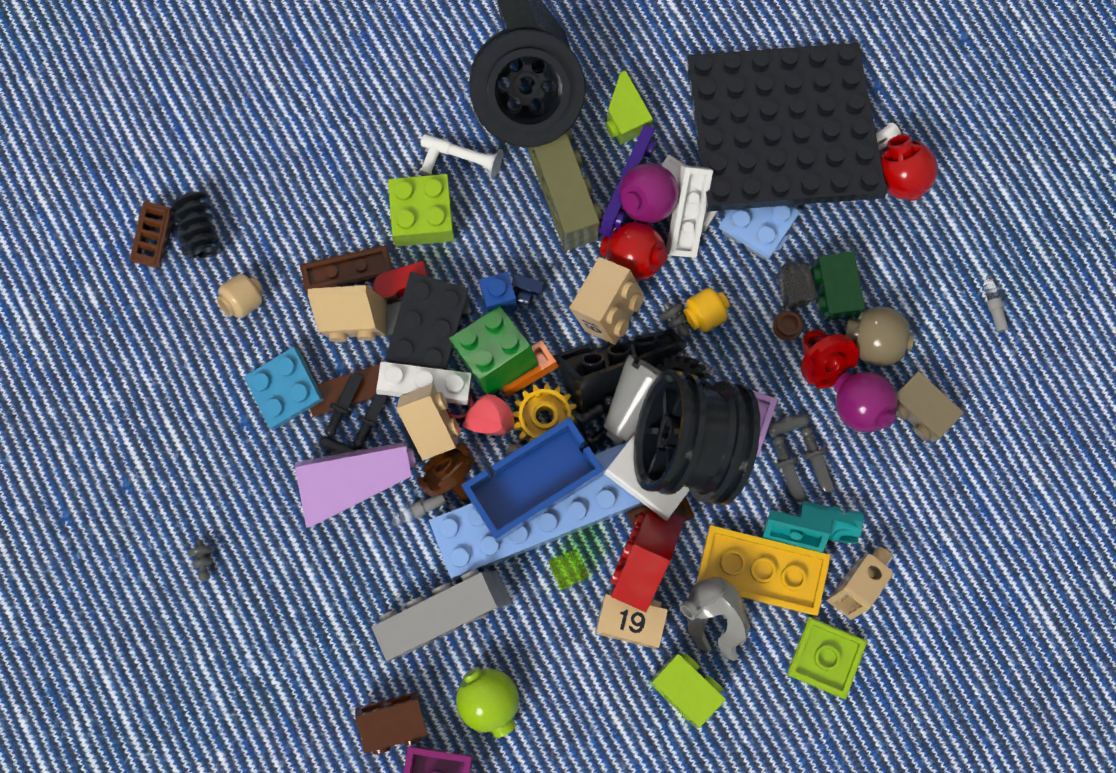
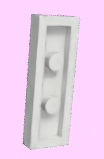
[666,165,713,258]
[376,362,471,405]

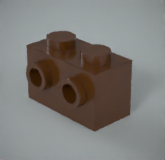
[355,691,427,755]

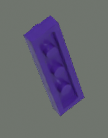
[599,124,657,237]

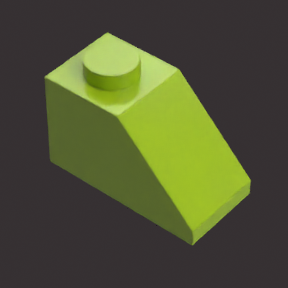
[605,70,653,145]

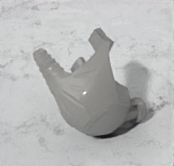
[680,577,750,661]

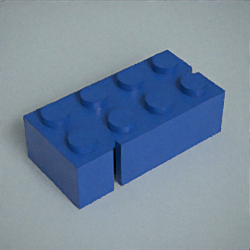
[461,417,604,543]

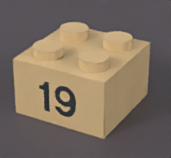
[569,257,644,345]
[594,591,668,649]

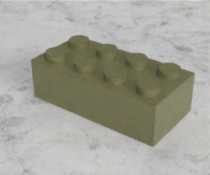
[527,129,603,252]

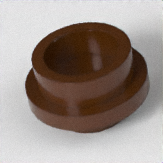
[773,311,803,341]

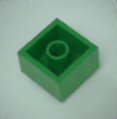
[449,305,538,395]

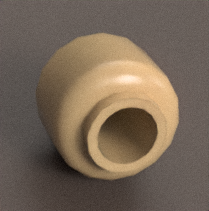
[216,274,263,318]

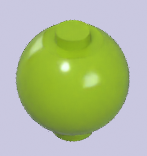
[456,667,519,739]

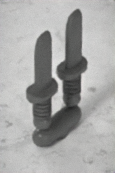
[768,414,834,502]

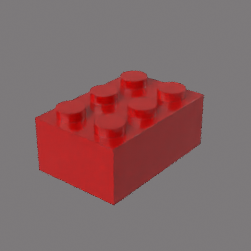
[610,508,685,612]

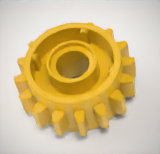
[512,383,577,442]

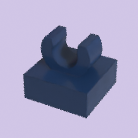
[512,274,546,306]

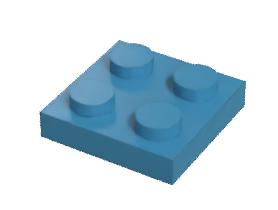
[244,347,324,430]

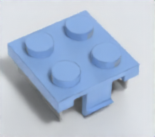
[718,205,800,260]

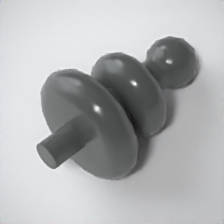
[660,301,689,337]
[188,540,214,582]

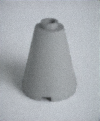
[604,355,662,444]

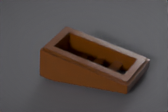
[129,201,175,269]

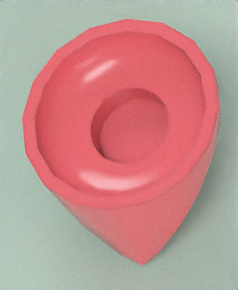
[462,394,515,436]

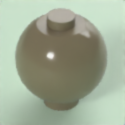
[845,306,915,366]

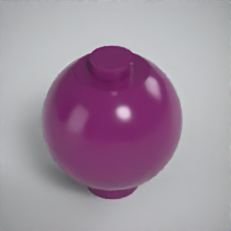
[619,163,679,224]
[834,372,898,433]

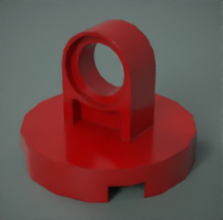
[800,330,860,389]

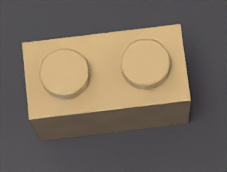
[396,384,461,460]

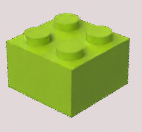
[388,174,454,247]
[648,654,726,728]

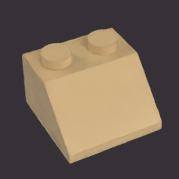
[308,285,387,342]

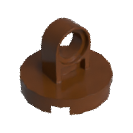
[417,443,475,504]

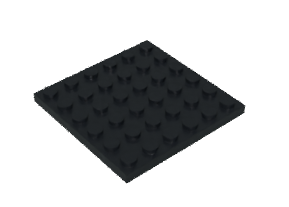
[687,43,887,212]

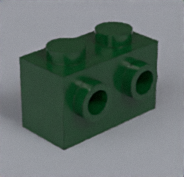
[811,251,865,321]

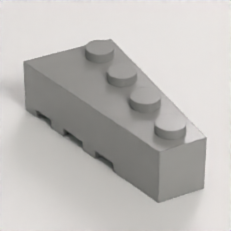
[371,569,513,662]

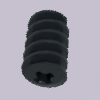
[171,192,221,258]

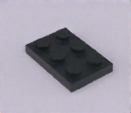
[386,272,469,370]

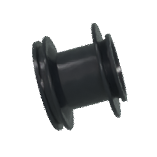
[469,25,586,147]

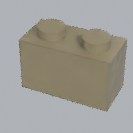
[895,371,964,443]

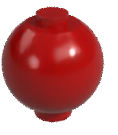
[880,134,938,201]
[600,222,667,282]

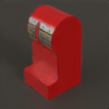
[373,261,428,304]

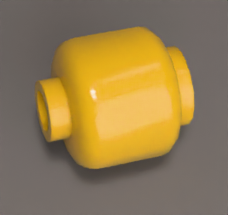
[683,288,730,332]

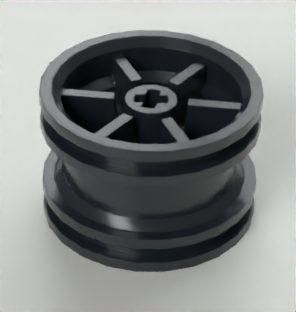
[633,369,760,505]

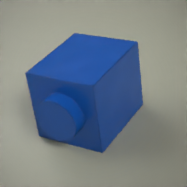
[479,271,518,314]

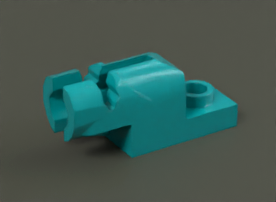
[762,501,864,553]

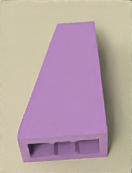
[295,442,416,528]

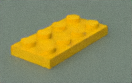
[696,525,831,616]

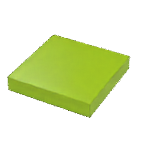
[786,616,868,700]

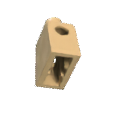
[826,547,893,620]

